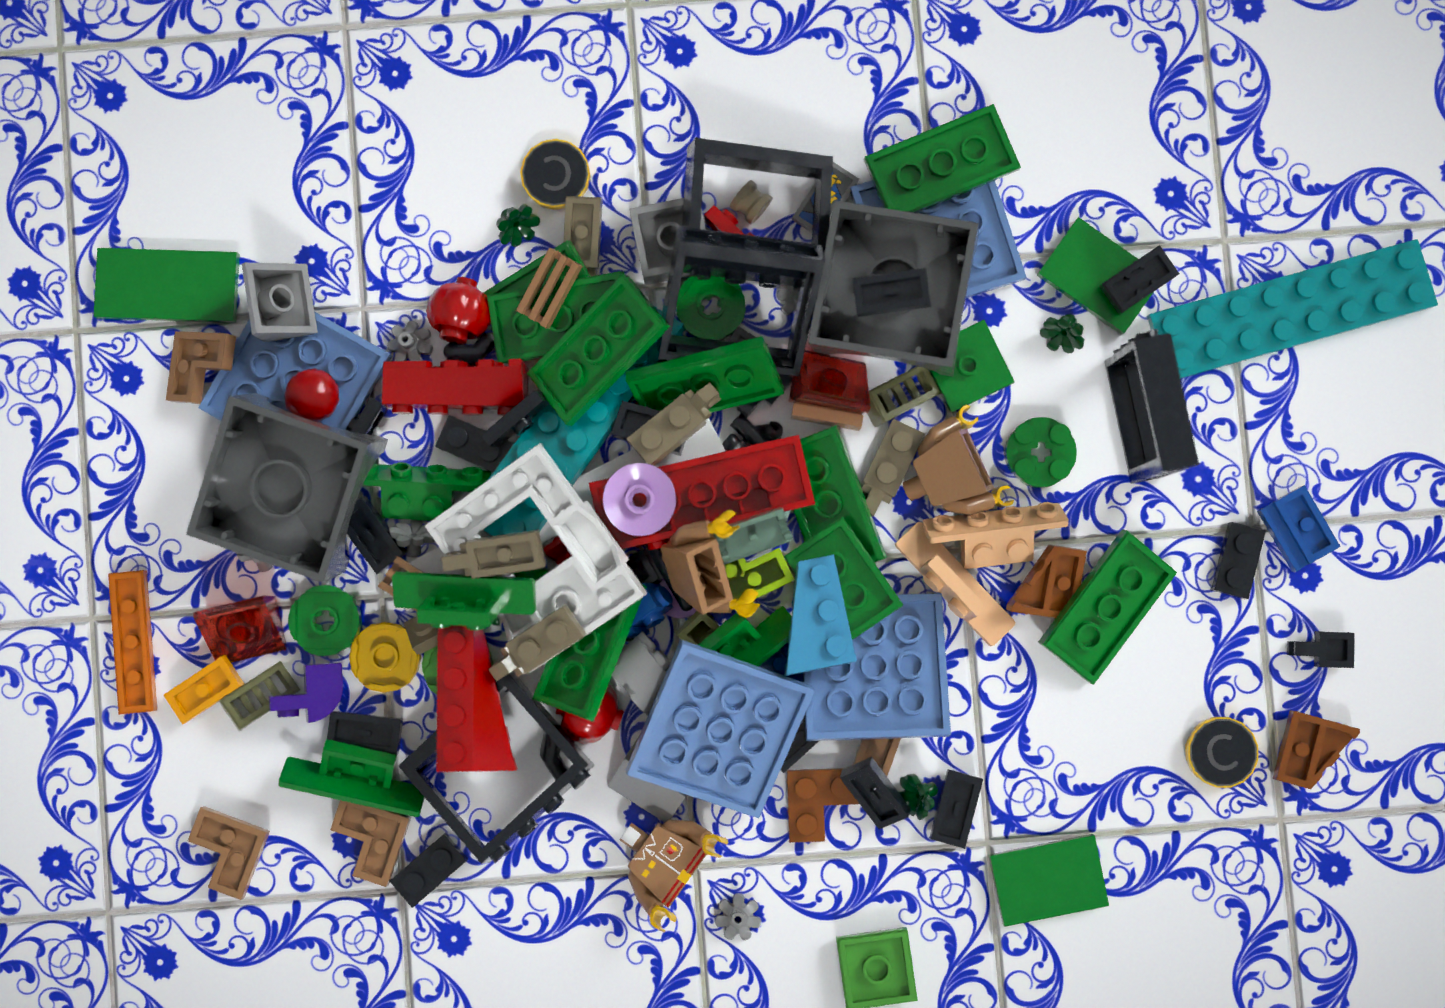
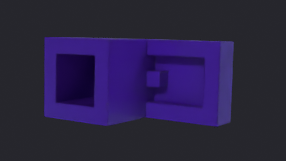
[268,663,343,723]

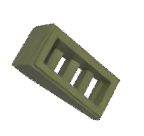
[859,366,941,427]
[219,661,301,732]

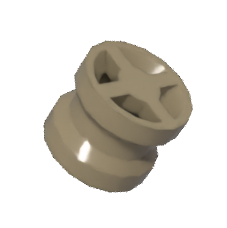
[729,180,773,225]

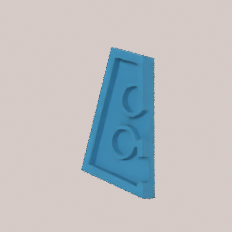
[784,555,857,676]

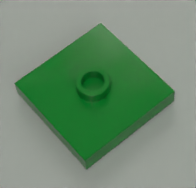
[929,320,1015,414]

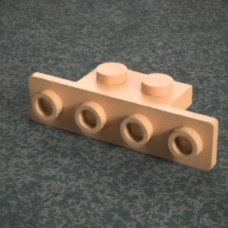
[922,502,1069,569]
[895,522,1016,647]

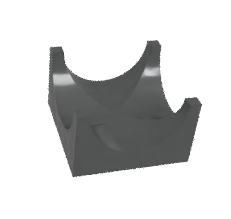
[808,200,979,377]
[186,393,388,583]

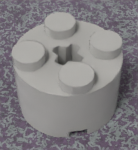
[612,631,671,716]

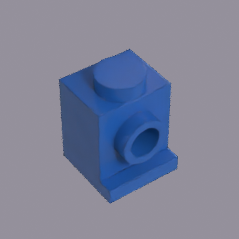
[628,583,674,637]

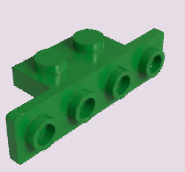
[363,462,491,521]
[392,571,536,630]
[698,606,792,667]
[278,739,425,817]

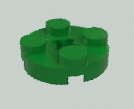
[676,276,746,341]
[1004,417,1077,488]
[288,585,362,656]

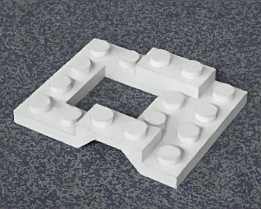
[425,443,647,673]

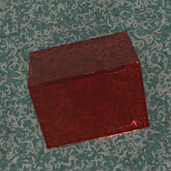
[788,350,871,414]
[193,595,287,663]

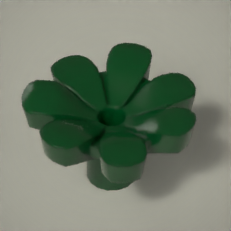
[496,204,540,247]
[1040,314,1085,354]
[899,774,938,820]

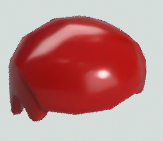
[284,368,340,422]

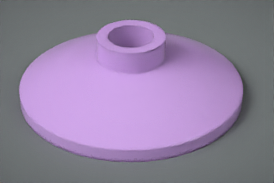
[603,463,676,536]

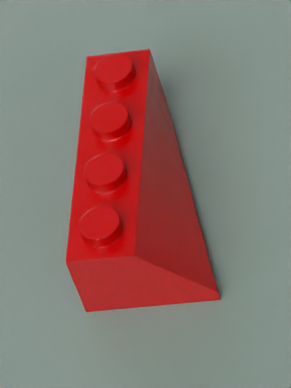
[382,359,529,416]
[436,625,518,772]

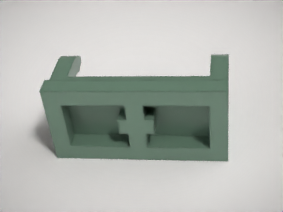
[713,507,792,564]

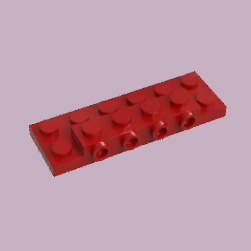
[589,435,815,550]

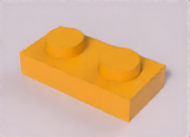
[163,655,245,725]

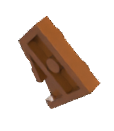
[1006,544,1087,618]
[1272,710,1361,789]

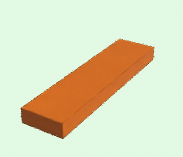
[108,570,158,715]

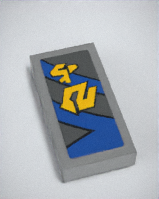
[792,162,859,233]

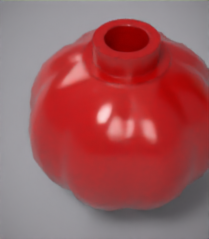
[426,277,491,345]
[555,683,624,744]

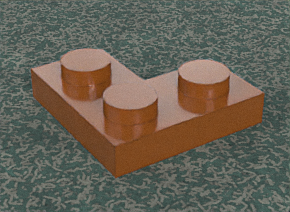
[787,768,859,843]

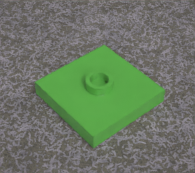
[836,927,918,1008]

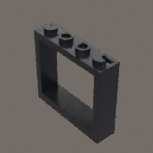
[682,137,833,292]
[657,226,825,376]
[1104,329,1200,484]
[398,671,595,864]

